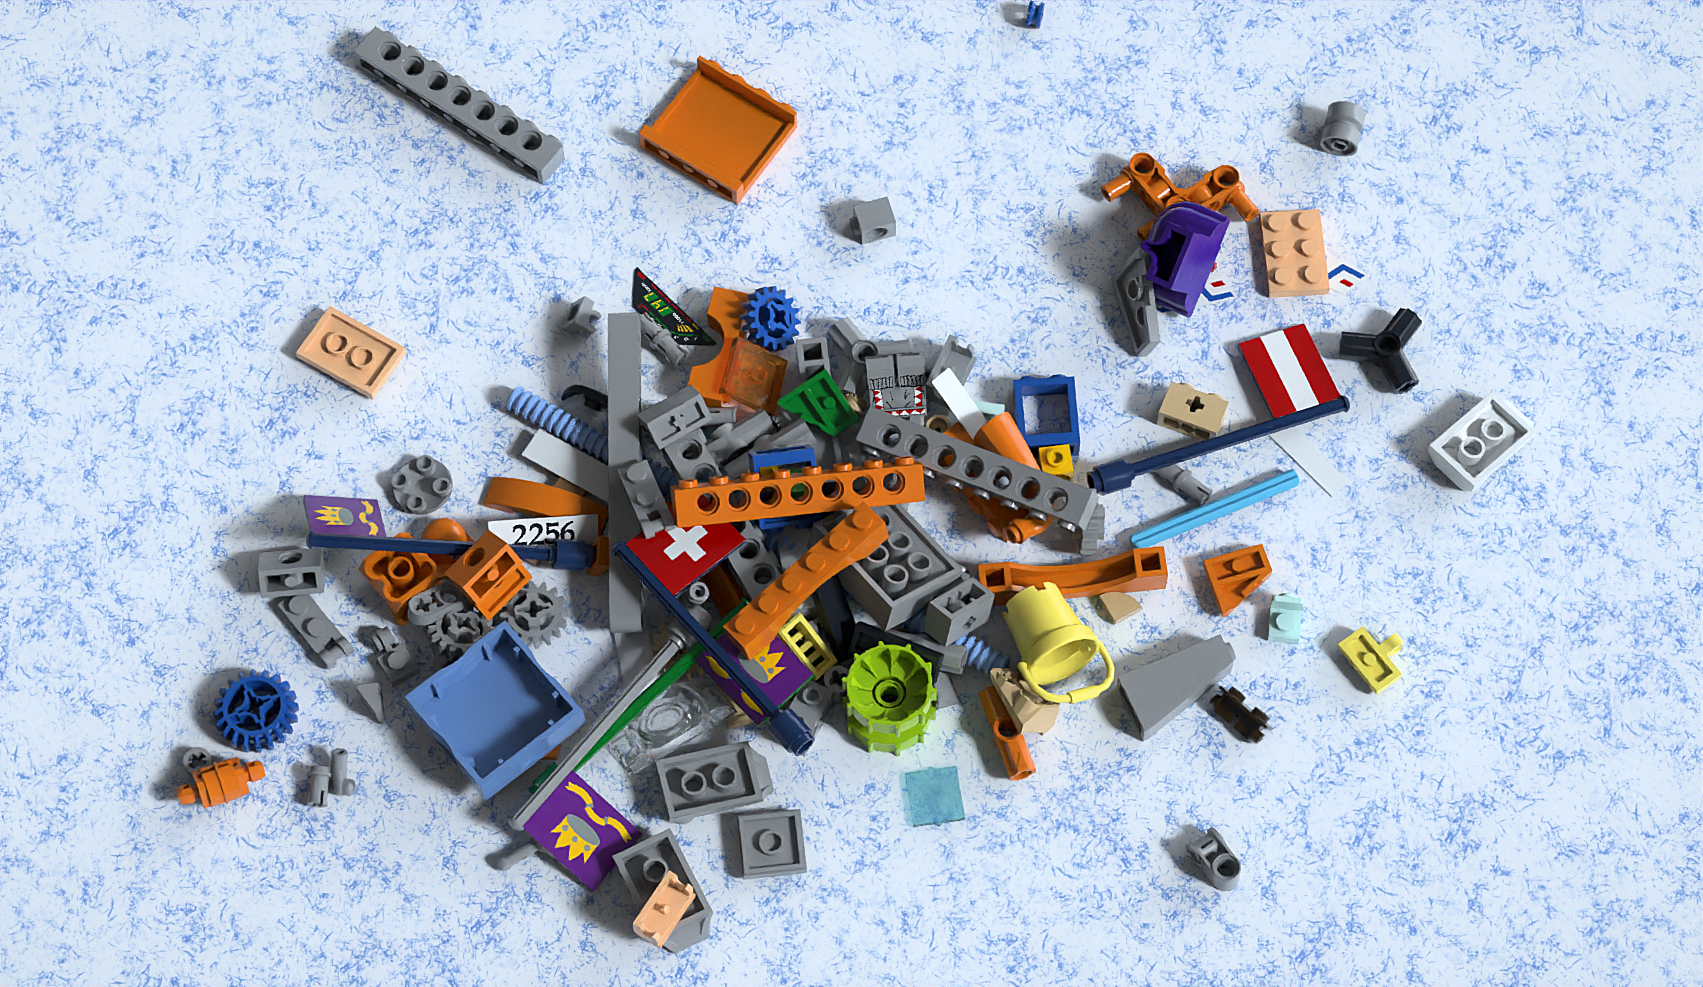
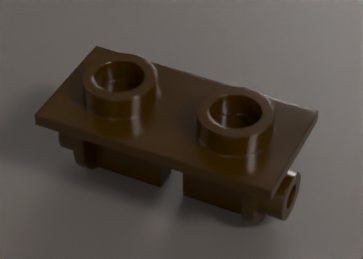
[1209,686,1273,744]

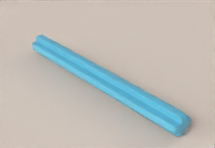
[1129,469,1299,549]

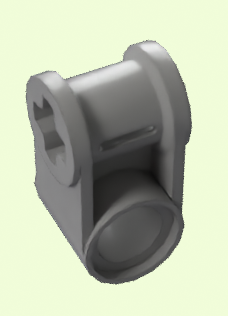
[1185,827,1241,891]

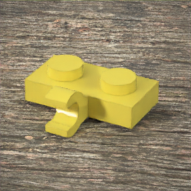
[1337,626,1404,695]

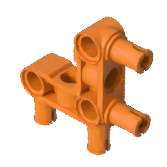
[1101,152,1259,242]

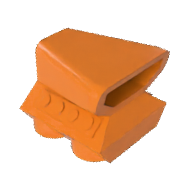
[358,532,445,626]

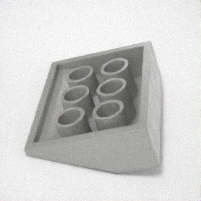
[807,504,963,631]

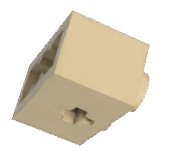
[1157,381,1229,441]

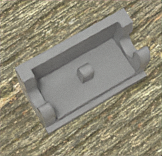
[925,334,977,409]
[637,385,713,450]

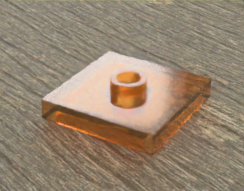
[719,336,788,417]

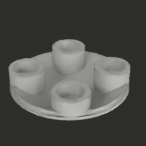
[391,455,453,515]

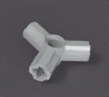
[827,317,912,398]

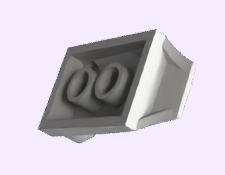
[655,741,774,824]
[612,828,713,954]

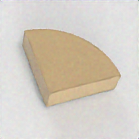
[1099,592,1142,625]

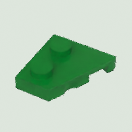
[777,369,860,437]

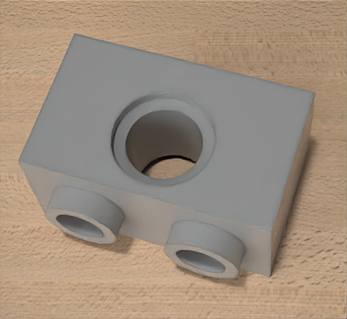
[258,548,326,598]

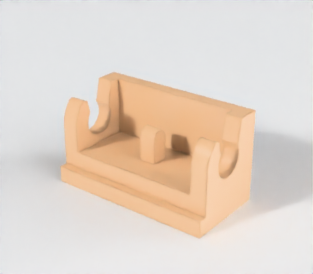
[633,870,696,949]

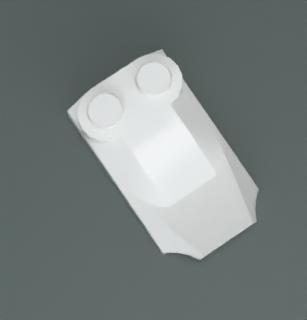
[1427,391,1537,492]

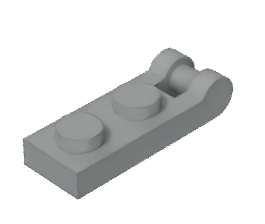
[618,459,676,540]
[278,594,354,669]

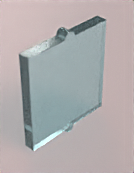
[905,766,965,827]

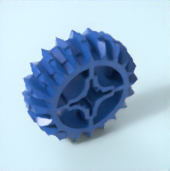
[213,669,299,753]

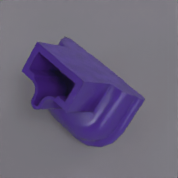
[1141,201,1230,318]

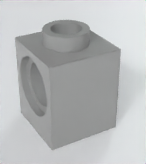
[849,196,896,245]

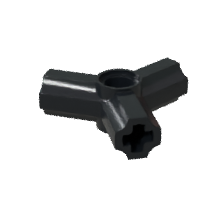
[1339,307,1422,394]

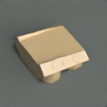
[990,668,1060,736]

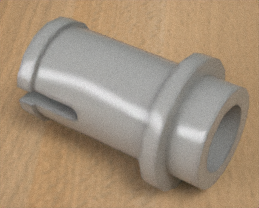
[307,766,332,808]

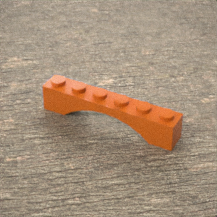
[723,502,889,661]
[977,546,1168,606]

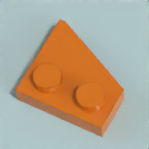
[1203,544,1272,618]

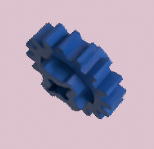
[740,286,801,353]

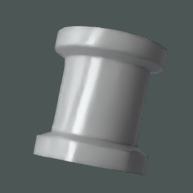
[824,666,849,703]

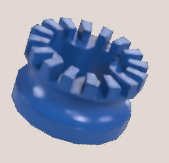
[1025,0,1045,29]

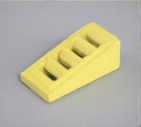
[777,612,838,681]

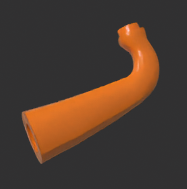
[974,412,1055,544]

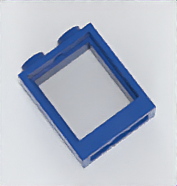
[1012,374,1080,458]
[748,444,821,533]

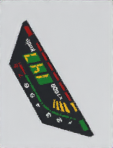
[633,267,717,346]

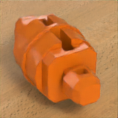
[176,757,266,809]

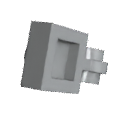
[370,626,420,687]

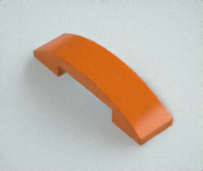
[483,477,609,537]

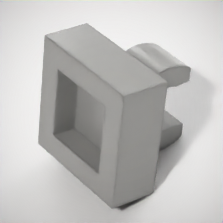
[562,296,602,335]

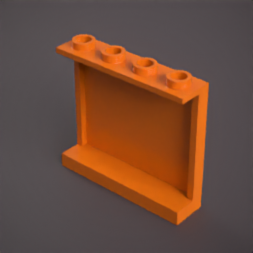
[639,55,797,205]

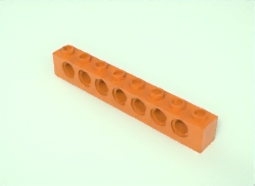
[670,456,925,528]

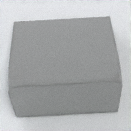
[932,672,959,710]
[355,682,385,723]

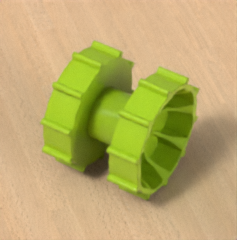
[842,641,937,756]

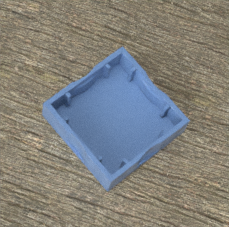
[404,621,586,801]

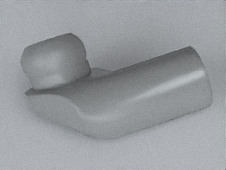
[331,748,356,796]

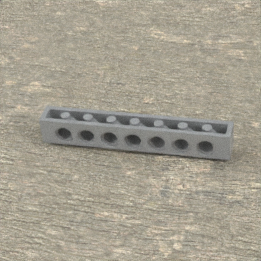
[354,26,565,185]
[642,403,781,601]
[856,406,1099,532]

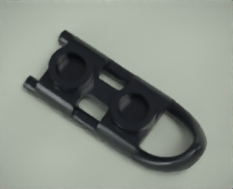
[561,385,608,412]

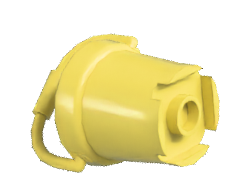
[1002,582,1115,704]

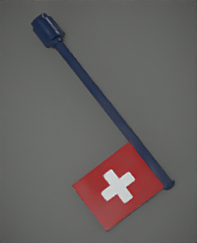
[612,494,815,756]

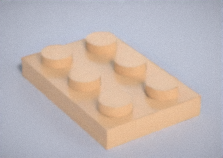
[1259,209,1330,298]
[296,306,407,399]

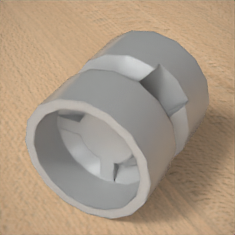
[1320,101,1366,157]

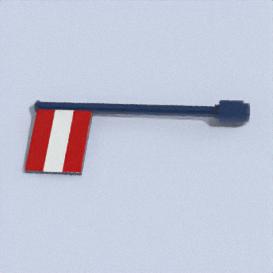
[1086,323,1350,496]

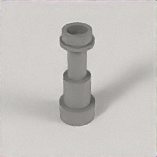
[678,582,709,608]

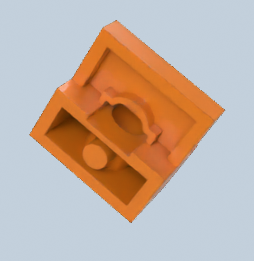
[444,530,533,621]

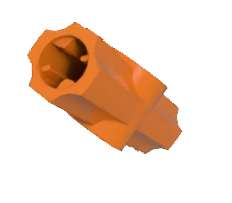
[978,685,1036,781]

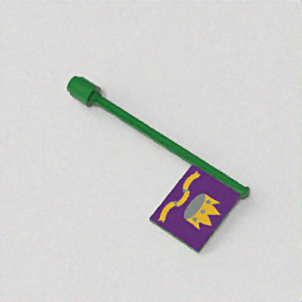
[528,598,814,795]

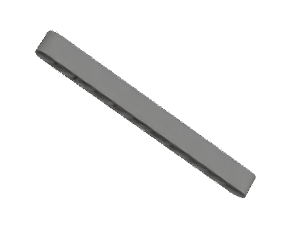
[608,312,643,633]

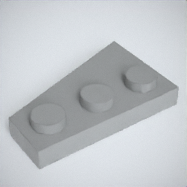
[1111,248,1160,357]

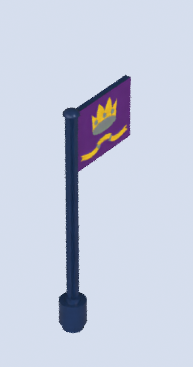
[303,495,593,571]

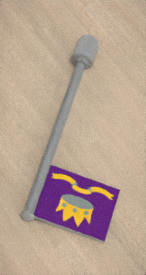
[508,604,712,892]

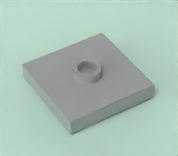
[737,809,807,880]

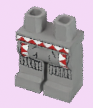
[865,352,927,426]

